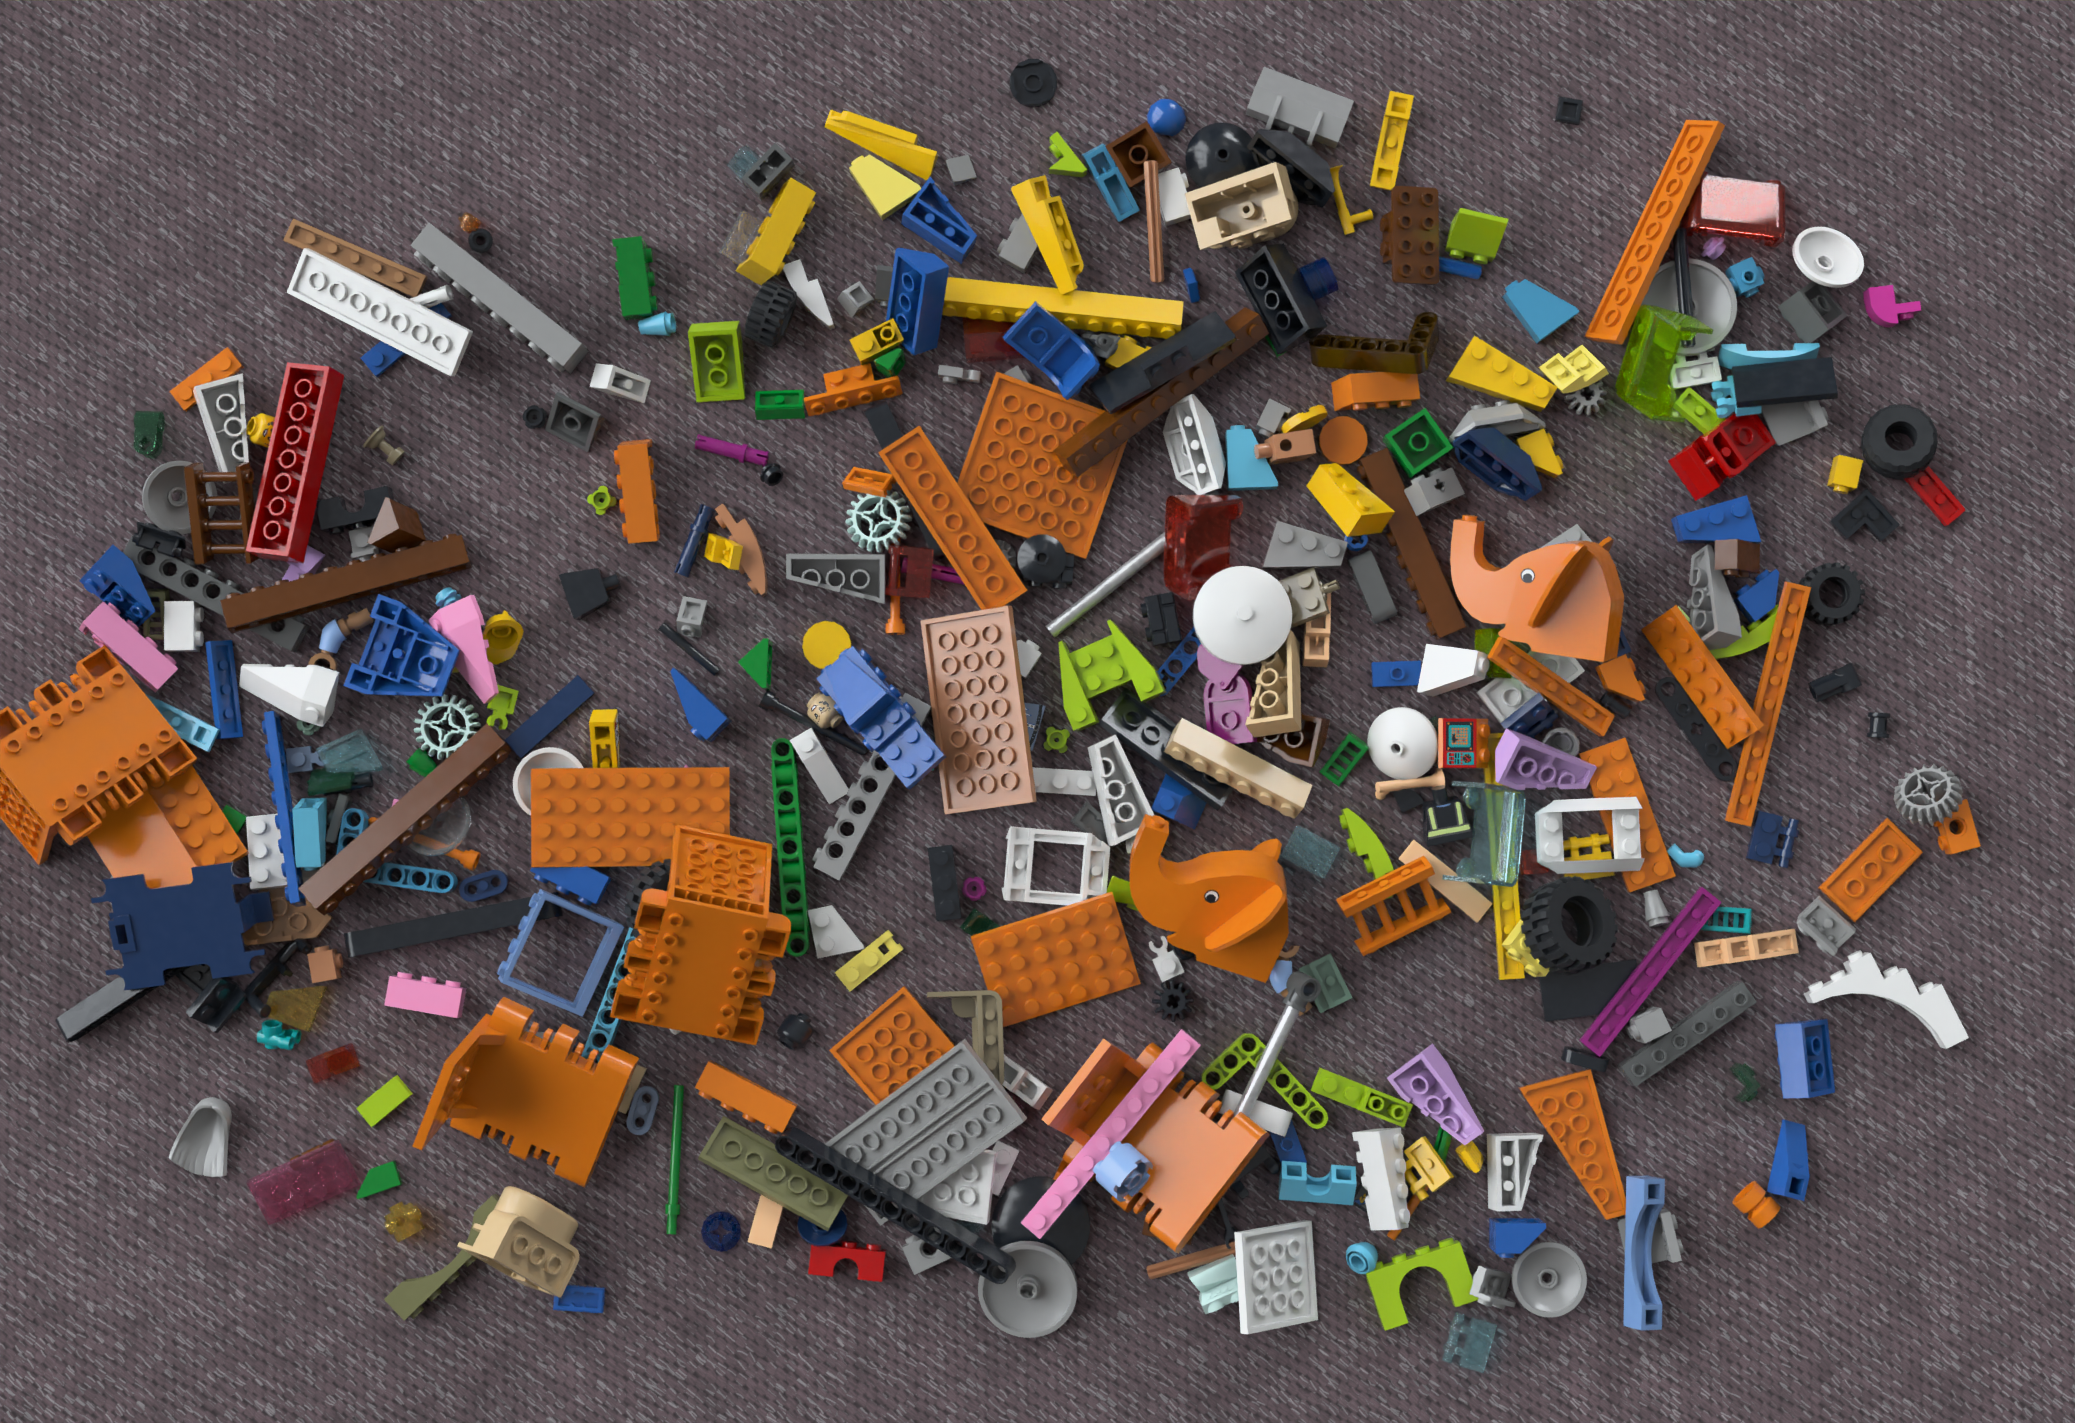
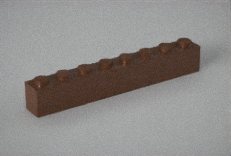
[1356,448,1466,640]

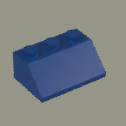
[1775,1019,1835,1099]

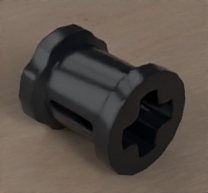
[1867,712,1890,738]

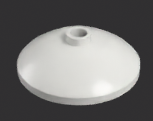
[1792,227,1864,288]
[1367,707,1438,780]
[513,747,583,816]

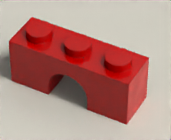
[808,1241,886,1282]

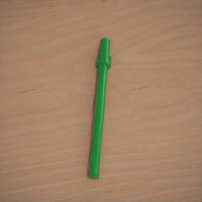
[665,1085,684,1234]

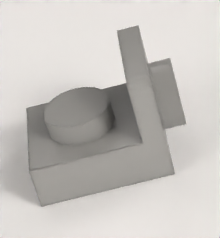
[349,526,379,562]
[676,596,707,637]

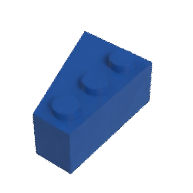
[901,177,977,264]

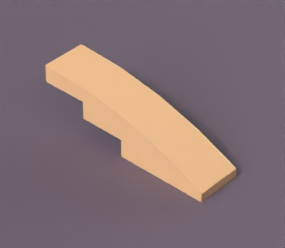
[1399,840,1492,923]
[1694,929,1799,967]

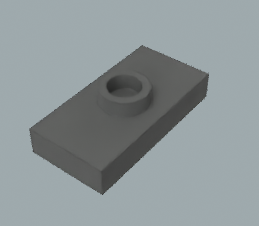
[325,794,353,844]
[1070,802,1115,851]

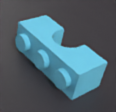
[1279,1161,1356,1205]

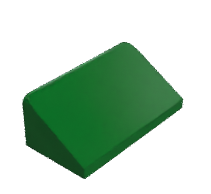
[874,348,906,378]
[755,390,805,420]

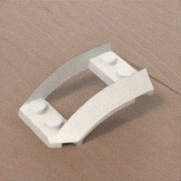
[1535,797,1645,874]
[1002,826,1110,905]

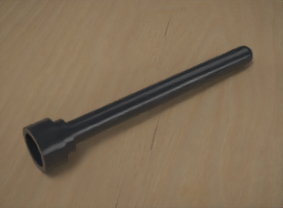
[758,690,868,755]

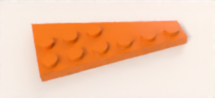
[1518,1069,1626,1220]

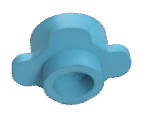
[436,587,461,609]

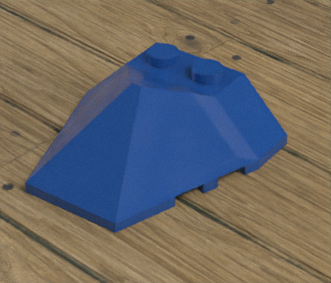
[343,594,460,697]

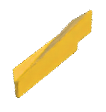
[825,110,938,181]
[1011,175,1084,294]

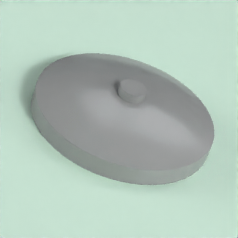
[1637,259,1737,356]
[978,1241,1078,1338]

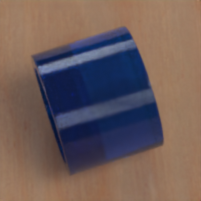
[1298,257,1338,301]

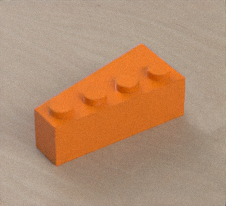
[614,439,660,544]

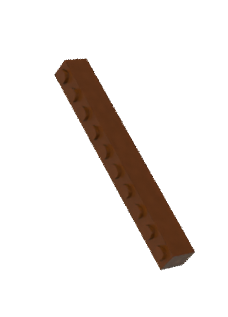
[1054,307,1269,477]
[220,534,472,633]
[298,723,512,916]

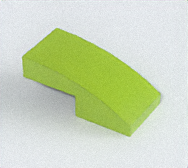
[356,1075,412,1128]

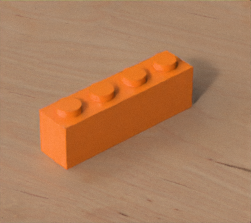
[695,1060,798,1134]

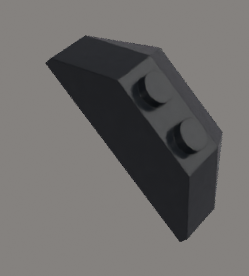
[1247,129,1335,208]

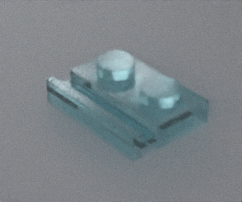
[1280,825,1341,879]

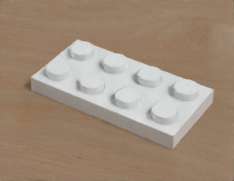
[1476,651,1585,723]

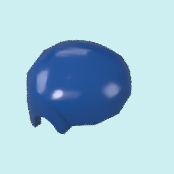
[1147,99,1186,136]

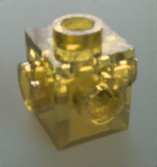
[384,1201,425,1242]

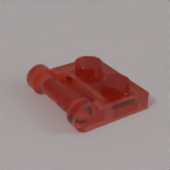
[885,545,933,598]

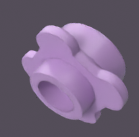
[1701,237,1726,260]

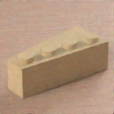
[1245,630,1301,737]

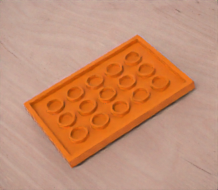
[971,892,1141,1027]

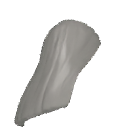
[169,1097,232,1177]

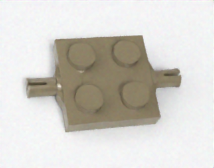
[1278,567,1340,629]

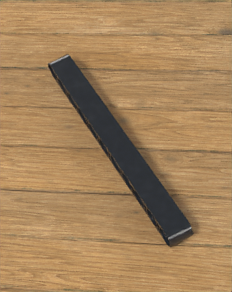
[775,1127,1016,1284]

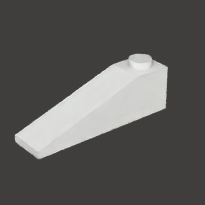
[239,664,339,727]

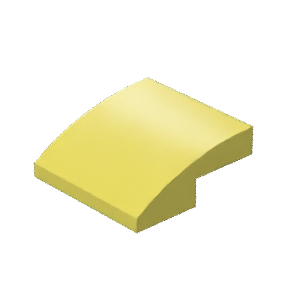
[1539,345,1609,394]

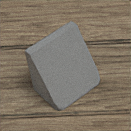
[945,155,977,186]
[837,281,874,317]

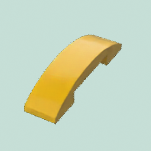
[1370,91,1414,191]

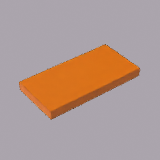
[1818,818,1923,922]

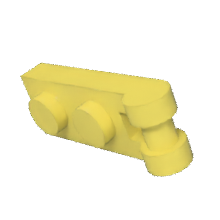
[835,930,904,992]

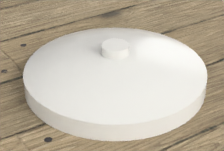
[1193,566,1292,665]

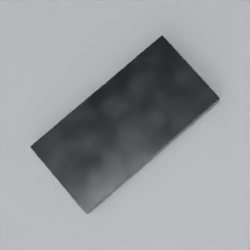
[1732,357,1838,408]
[1538,959,1643,1022]

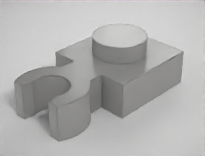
[938,365,981,384]

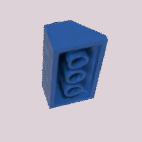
[886,248,949,355]

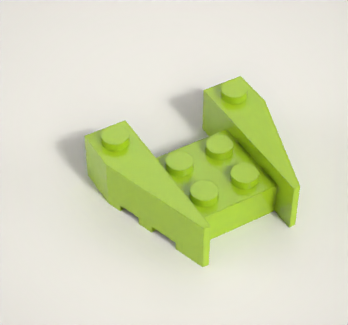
[1058,620,1167,732]

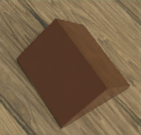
[1105,121,1172,188]
[367,497,426,553]

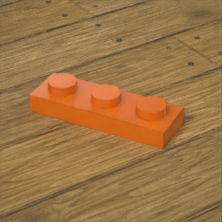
[169,347,244,411]

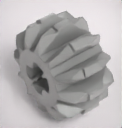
[1564,381,1607,416]

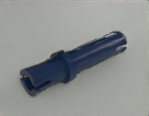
[674,504,715,578]

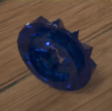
[701,1211,741,1252]

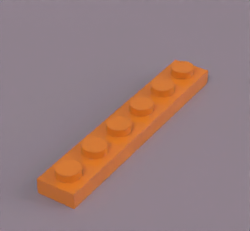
[1487,637,1615,736]

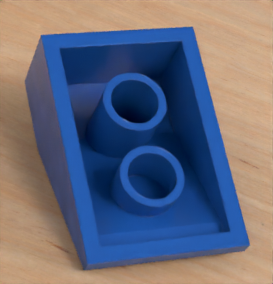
[670,667,731,742]

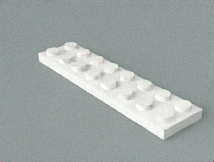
[287,248,473,376]

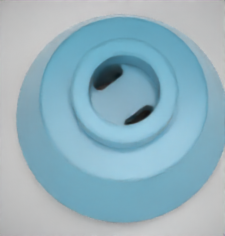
[1346,1242,1378,1275]

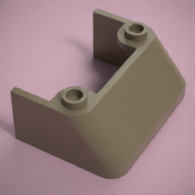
[927,990,1004,1085]

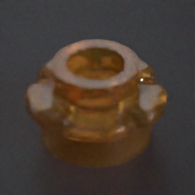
[458,212,482,233]

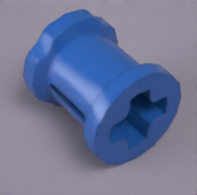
[1344,535,1368,551]

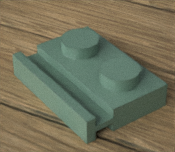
[1298,953,1352,1013]

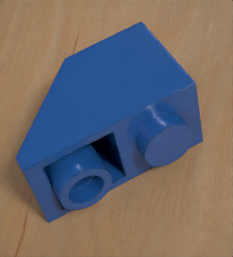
[1733,569,1779,624]

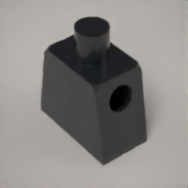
[559,568,621,620]

